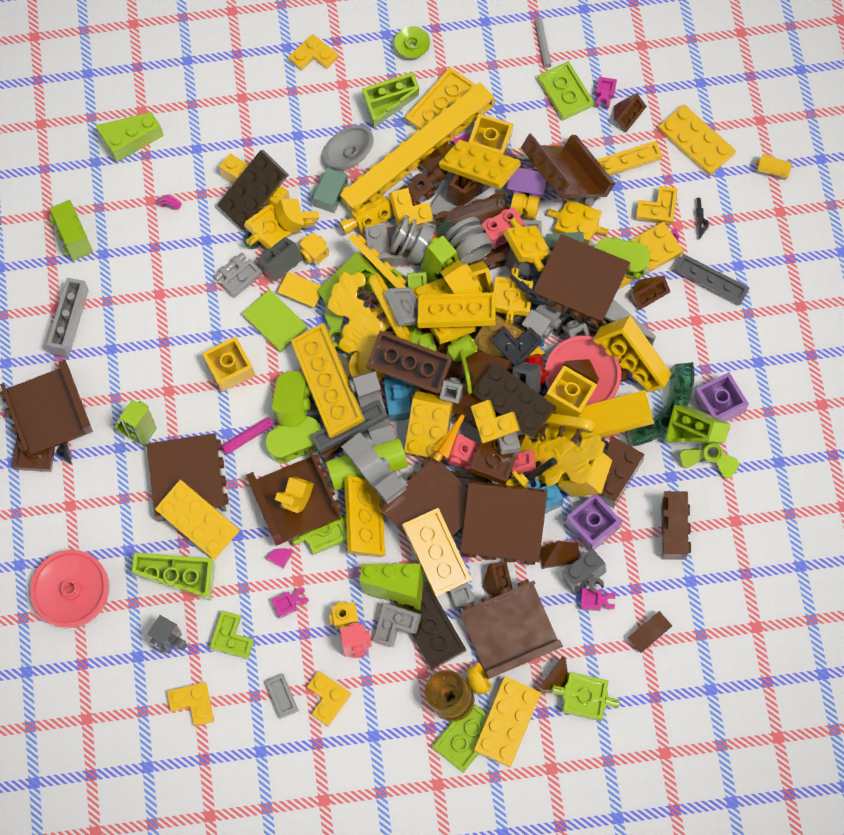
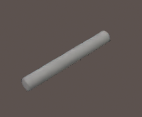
[535,18,551,68]

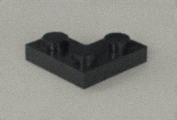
[489,326,543,367]

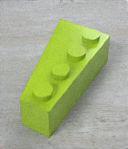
[132,553,215,601]

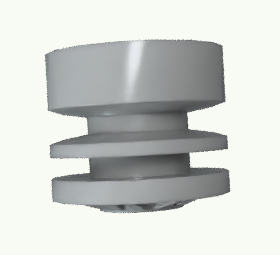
[389,215,435,264]
[445,217,494,264]

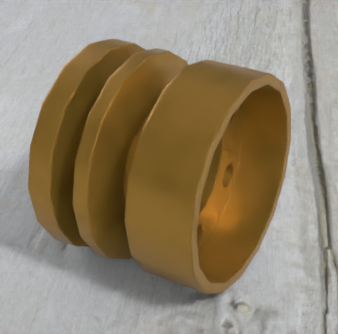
[424,670,475,722]

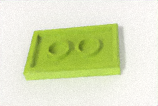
[537,61,595,121]
[242,289,308,353]
[432,704,488,773]

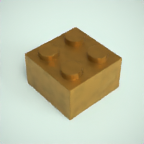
[474,312,525,360]

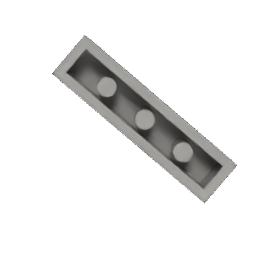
[46,278,89,358]

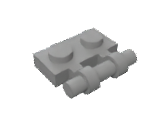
[214,253,263,298]

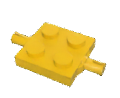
[547,199,609,244]
[244,203,293,250]
[503,218,551,272]
[493,268,533,324]

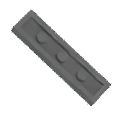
[674,254,750,305]
[311,400,389,454]

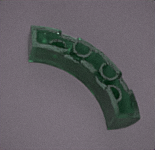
[624,362,694,447]

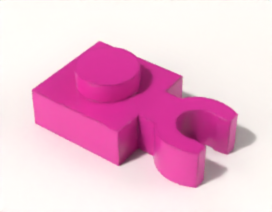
[596,77,617,109]
[271,588,309,618]
[581,588,616,611]

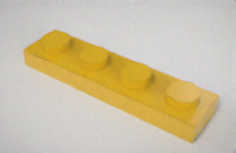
[597,141,663,176]
[348,233,407,288]

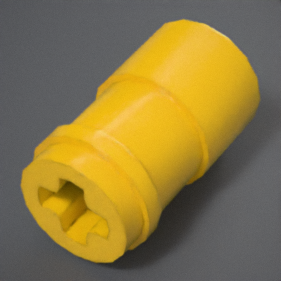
[756,154,792,179]

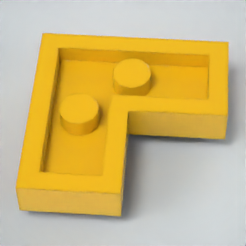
[288,34,339,71]
[636,186,678,225]
[389,188,434,225]
[471,400,520,444]
[307,671,352,727]
[167,682,215,727]

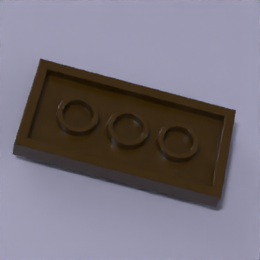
[217,150,289,230]
[472,362,557,439]
[393,582,466,670]

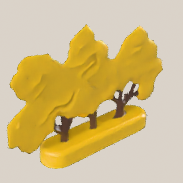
[327,272,412,375]
[519,414,605,487]

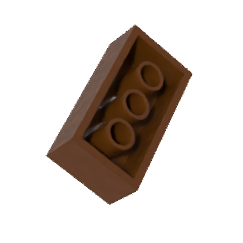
[366,330,453,395]

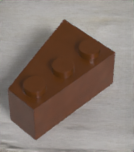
[446,174,491,205]
[598,435,645,509]
[661,491,691,560]

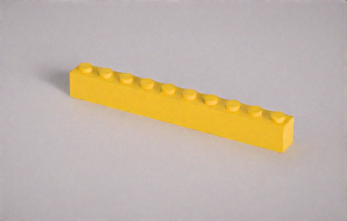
[340,82,495,211]

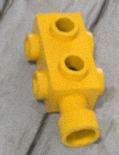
[339,195,394,235]

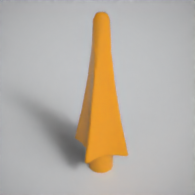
[432,415,464,462]

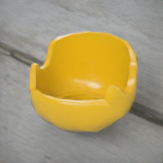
[466,663,492,695]

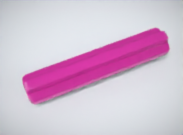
[221,417,273,454]

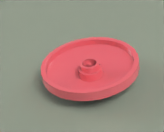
[545,336,622,405]
[30,550,110,628]

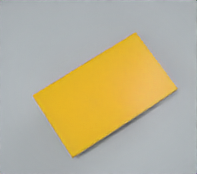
[277,272,322,308]

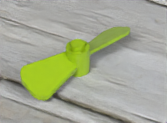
[446,334,477,395]

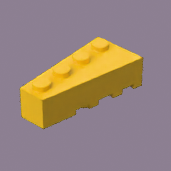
[593,316,672,392]

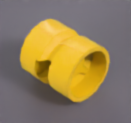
[511,193,541,220]

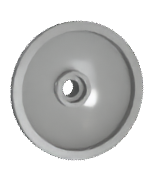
[323,125,374,169]

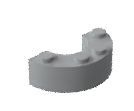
[522,304,568,339]
[349,370,396,447]
[341,432,408,504]

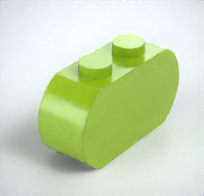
[595,237,650,279]
[272,371,312,426]
[266,416,322,464]

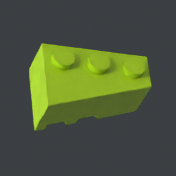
[49,200,93,261]
[419,235,458,284]
[318,252,388,305]
[113,399,157,447]

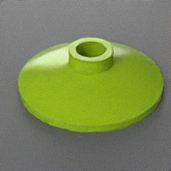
[394,26,430,59]

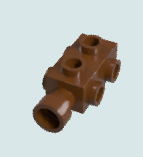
[399,166,446,206]

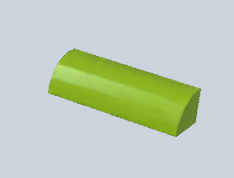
[326,438,408,491]

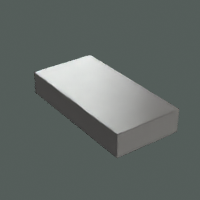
[265,674,299,719]

